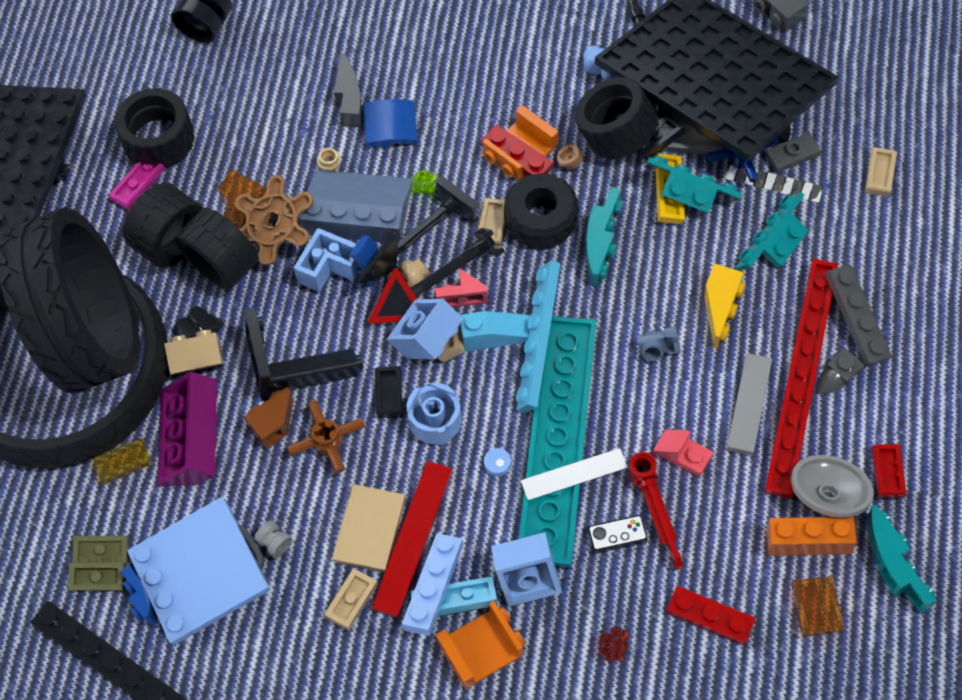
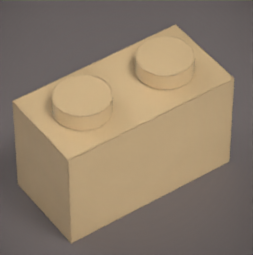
[164,330,225,376]

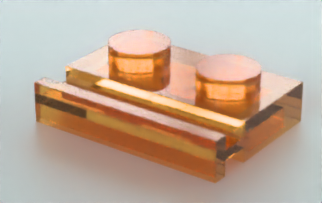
[791,575,844,638]

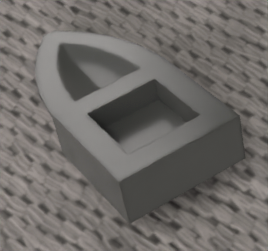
[816,348,864,394]

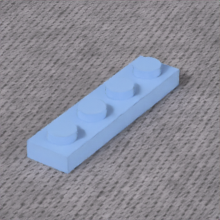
[402,533,464,636]

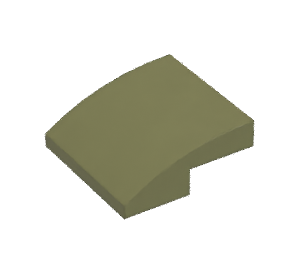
[68,536,130,590]

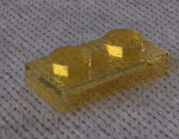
[92,438,153,485]

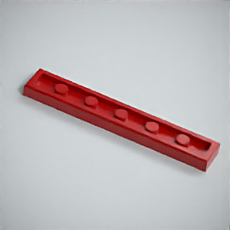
[372,461,453,619]

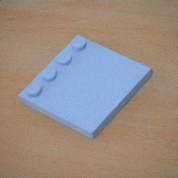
[127,496,271,646]

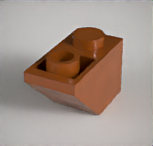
[244,387,294,450]

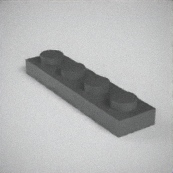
[825,265,892,367]

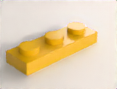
[655,153,685,225]

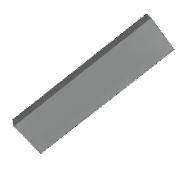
[726,353,772,456]

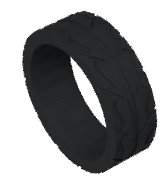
[0,208,140,394]

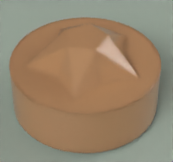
[557,145,583,170]

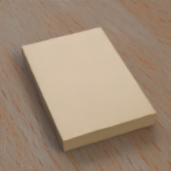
[332,484,406,573]

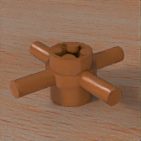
[287,400,366,473]

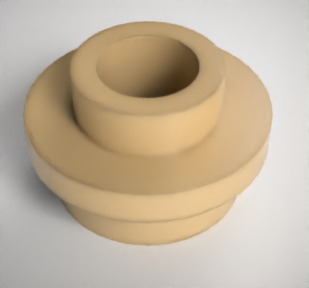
[317,148,341,172]

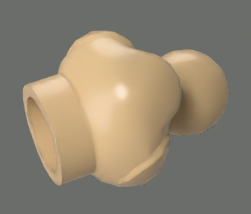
[387,257,430,287]

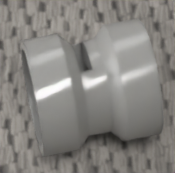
[254,520,293,559]

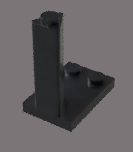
[244,307,363,401]

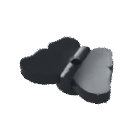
[176,306,225,339]

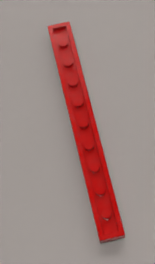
[764,258,838,499]

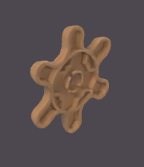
[235,175,313,265]

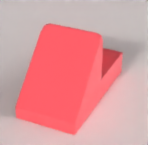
[435,268,488,308]
[653,429,713,477]

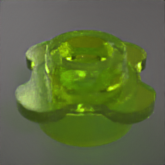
[412,170,437,195]

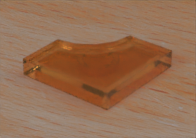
[218,170,267,229]

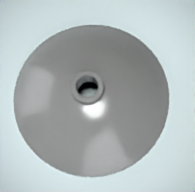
[791,455,874,518]

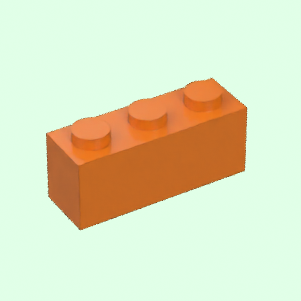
[766,517,857,556]

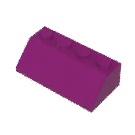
[158,371,218,487]

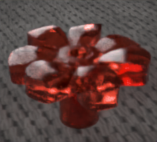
[599,626,630,663]

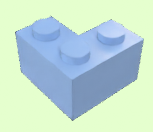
[293,228,359,292]

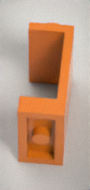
[483,105,559,181]
[436,601,525,690]

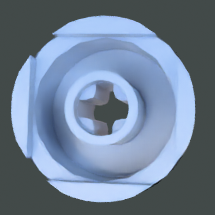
[407,383,462,445]

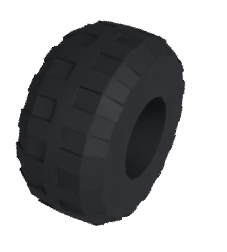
[504,173,579,248]

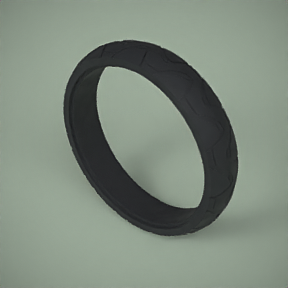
[0,274,168,468]

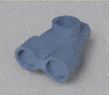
[638,327,681,361]

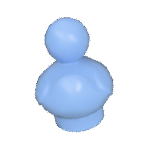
[583,46,615,80]

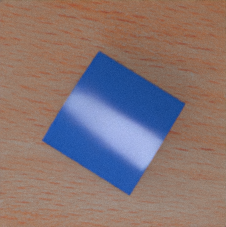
[362,99,418,148]

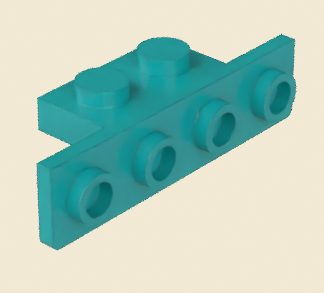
[645,155,743,213]
[735,192,809,271]

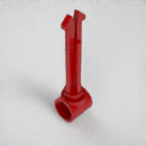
[628,452,683,570]

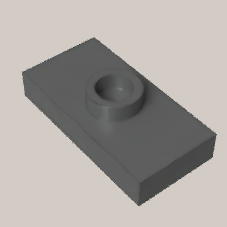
[765,132,821,173]

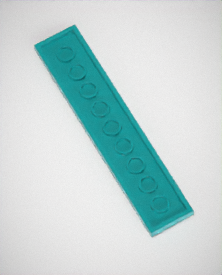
[519,316,597,568]

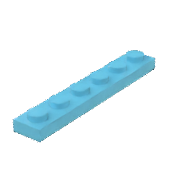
[516,260,560,414]

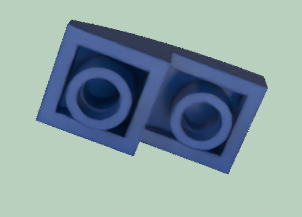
[350,235,379,287]
[121,565,155,626]

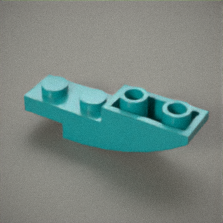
[586,187,624,287]
[867,504,936,614]

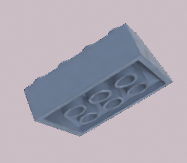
[300,170,413,243]

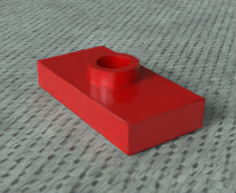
[871,444,907,499]

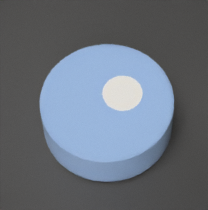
[484,448,511,476]

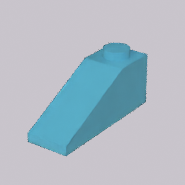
[460,311,531,352]

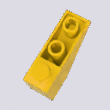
[704,263,746,349]

